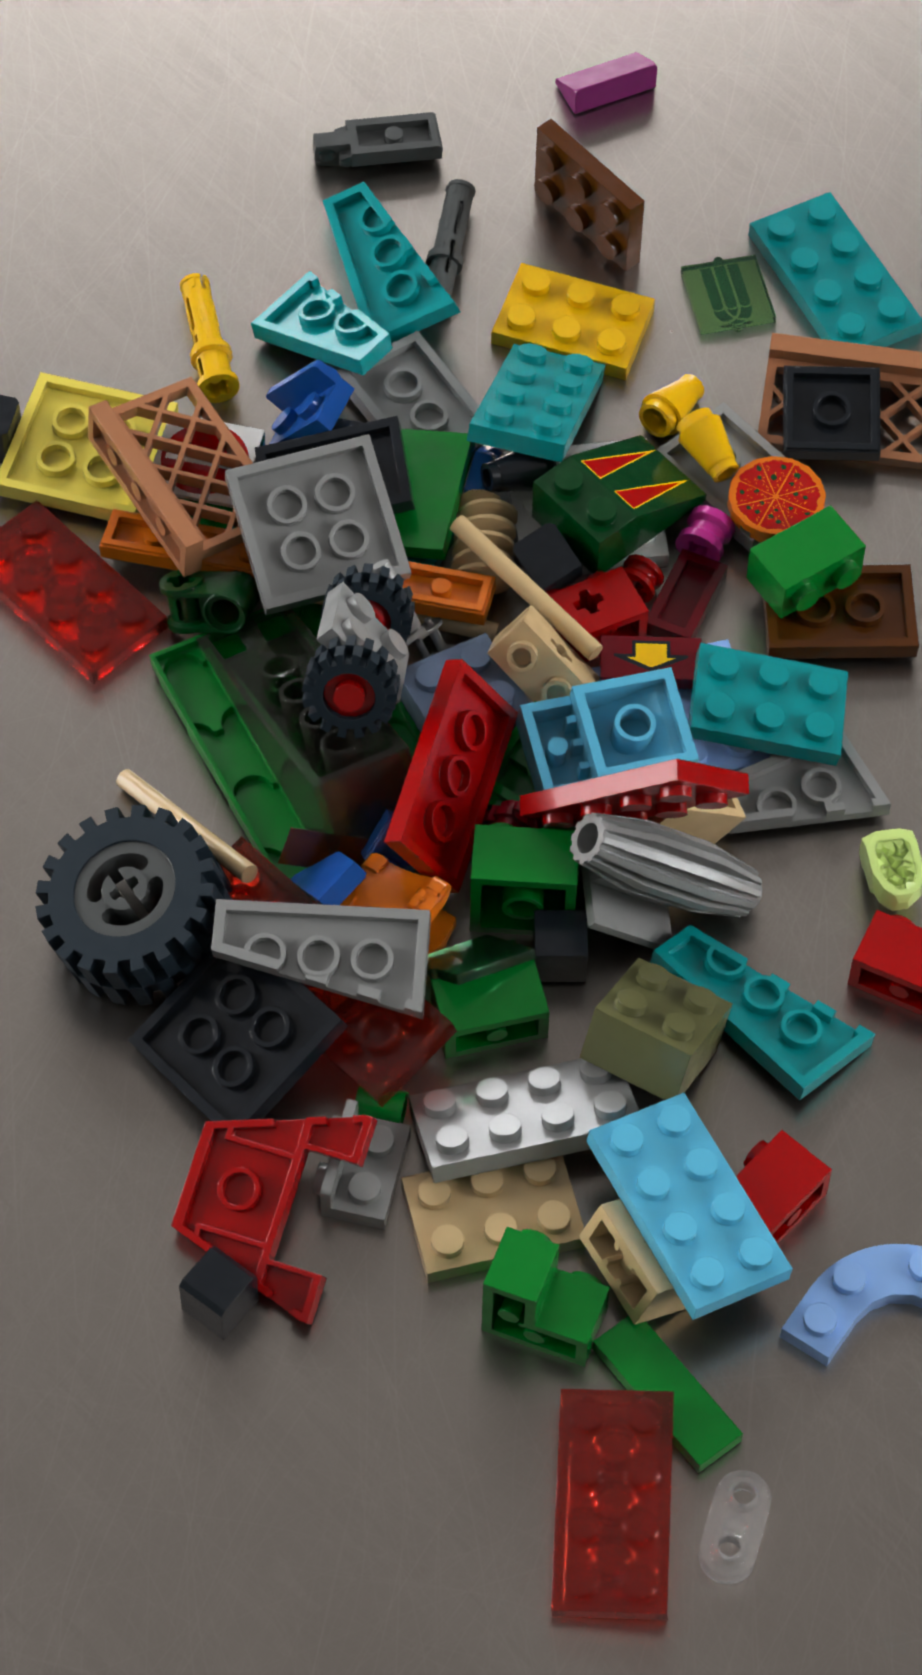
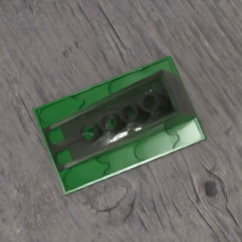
[149,603,420,904]

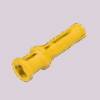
[180,273,240,403]

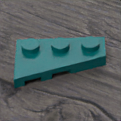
[251,271,393,376]

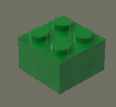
[469,822,578,936]

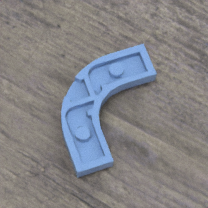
[780,1244,922,1367]

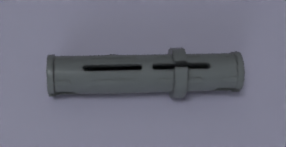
[425,179,476,298]

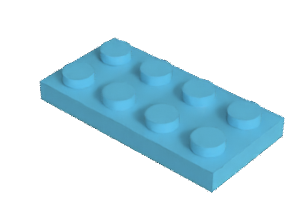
[586,1093,793,1320]

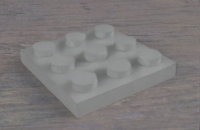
[225,434,411,615]

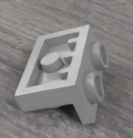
[313,1099,411,1230]

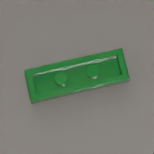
[592,1316,743,1473]

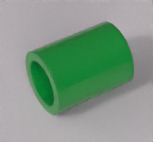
[355,1082,409,1124]

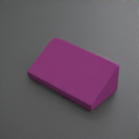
[555,52,657,114]

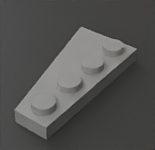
[211,899,431,1019]

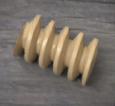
[451,489,518,594]

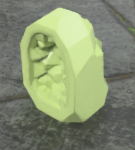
[859,828,922,911]

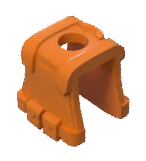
[340,853,456,971]

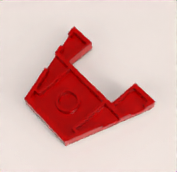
[171,1115,378,1326]

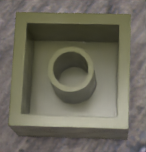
[580,958,733,1100]

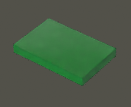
[394,429,475,560]

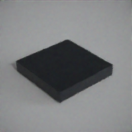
[783,365,881,461]

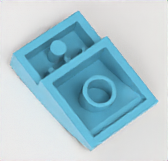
[516,667,699,792]

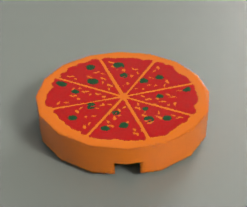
[727,456,826,542]

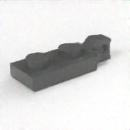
[313,112,443,167]

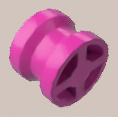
[675,505,735,562]

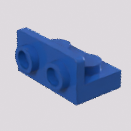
[266,359,355,444]

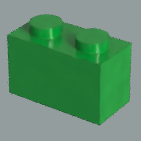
[746,505,866,619]
[430,958,550,1059]

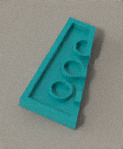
[323,182,461,343]
[650,925,876,1101]

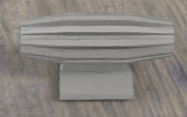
[570,812,763,949]

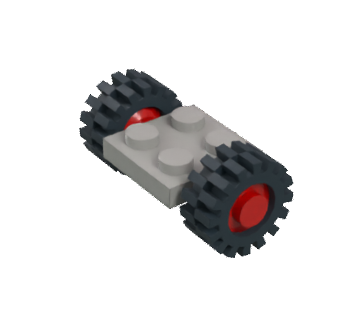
[302,563,415,738]

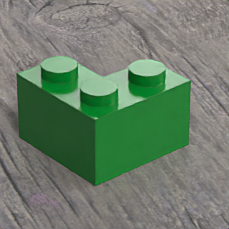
[481,1227,610,1367]

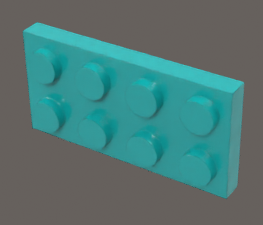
[748,192,922,347]
[467,343,606,462]

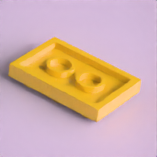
[491,263,655,381]

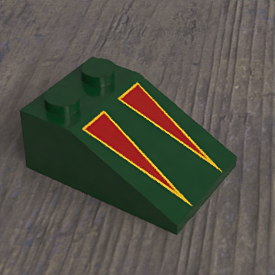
[532,435,707,574]

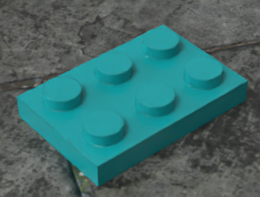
[688,643,848,766]

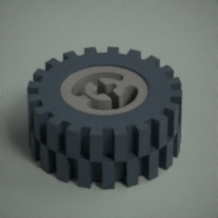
[35,805,233,1005]

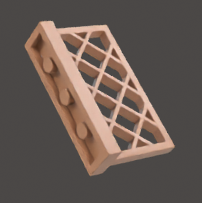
[758,333,922,470]
[88,377,253,577]

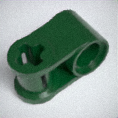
[159,570,260,634]

